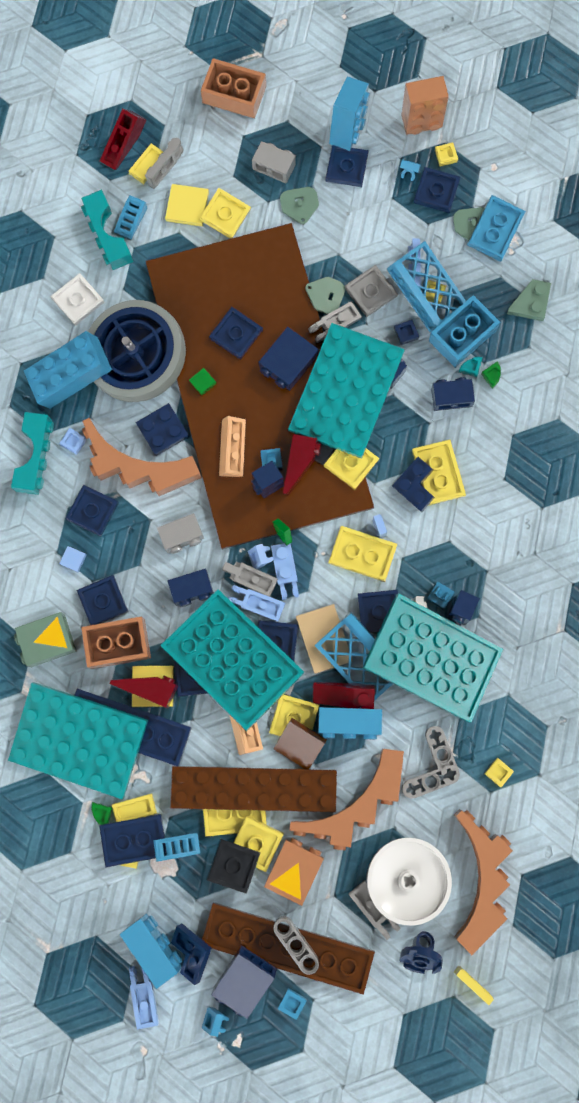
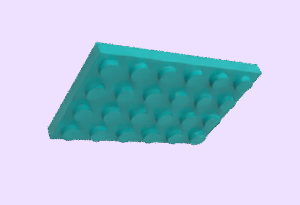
[288,323,405,459]
[160,589,304,732]
[362,594,503,723]
[8,682,148,800]

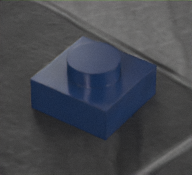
[394,319,419,345]

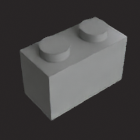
[252,141,296,184]
[157,513,204,554]

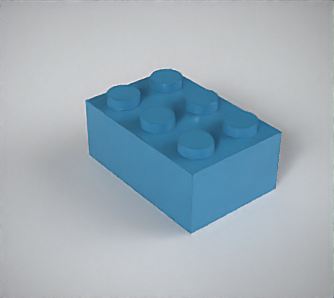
[329,76,370,151]
[429,295,500,368]
[318,707,382,740]
[119,913,182,989]

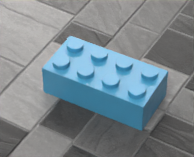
[24,331,112,409]

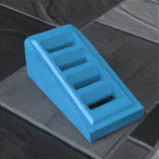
[114,195,148,240]
[153,833,200,862]

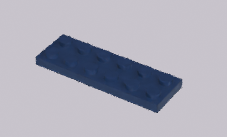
[74,688,192,766]

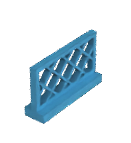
[387,241,466,332]
[315,611,393,701]

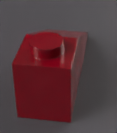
[100,108,146,170]
[283,434,321,495]
[110,675,178,708]
[313,682,375,709]

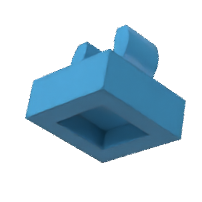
[400,160,421,181]
[261,448,283,470]
[427,582,454,610]
[278,988,307,1020]
[202,1007,229,1037]

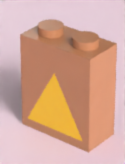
[264,838,324,906]

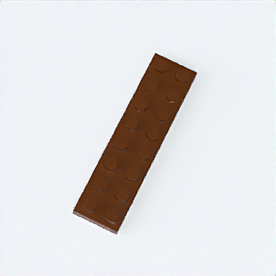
[170,766,337,812]
[202,902,375,995]

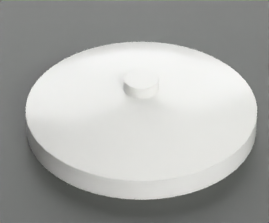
[367,838,452,926]

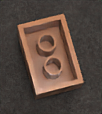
[201,58,267,119]
[401,76,449,135]
[81,616,151,669]

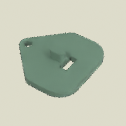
[280,187,319,225]
[453,207,485,241]
[305,277,345,315]

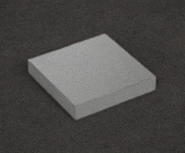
[345,265,398,317]

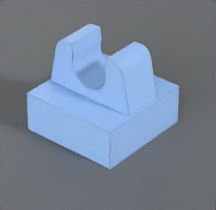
[248,544,273,569]

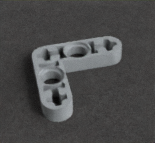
[402,726,460,799]

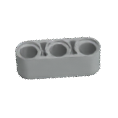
[274,916,319,975]

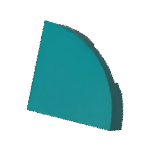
[458,357,483,377]

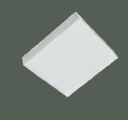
[50,273,105,326]

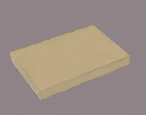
[296,604,353,674]

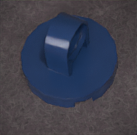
[399,931,443,974]

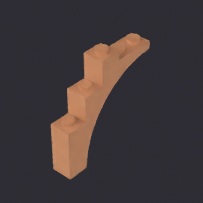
[82,418,202,496]
[289,749,404,850]
[454,809,513,955]

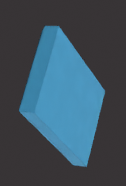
[467,195,526,262]

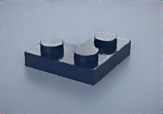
[392,457,435,512]
[171,924,212,985]

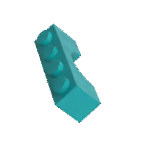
[81,189,133,270]
[11,412,54,495]

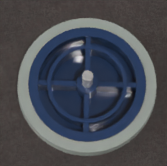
[88,300,186,402]

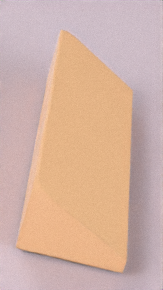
[219,416,246,477]
[230,716,263,755]

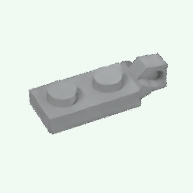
[222,562,278,597]

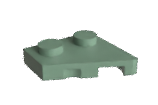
[507,279,551,321]

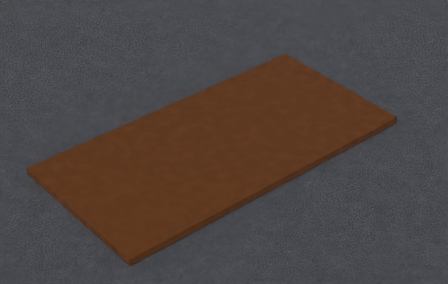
[146,223,374,550]

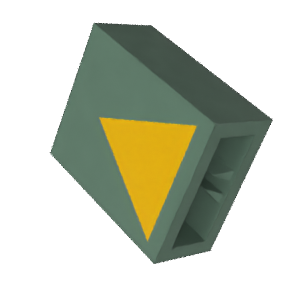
[14,612,77,668]

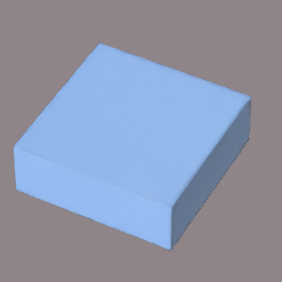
[59,428,87,455]
[372,514,387,538]
[59,546,86,573]

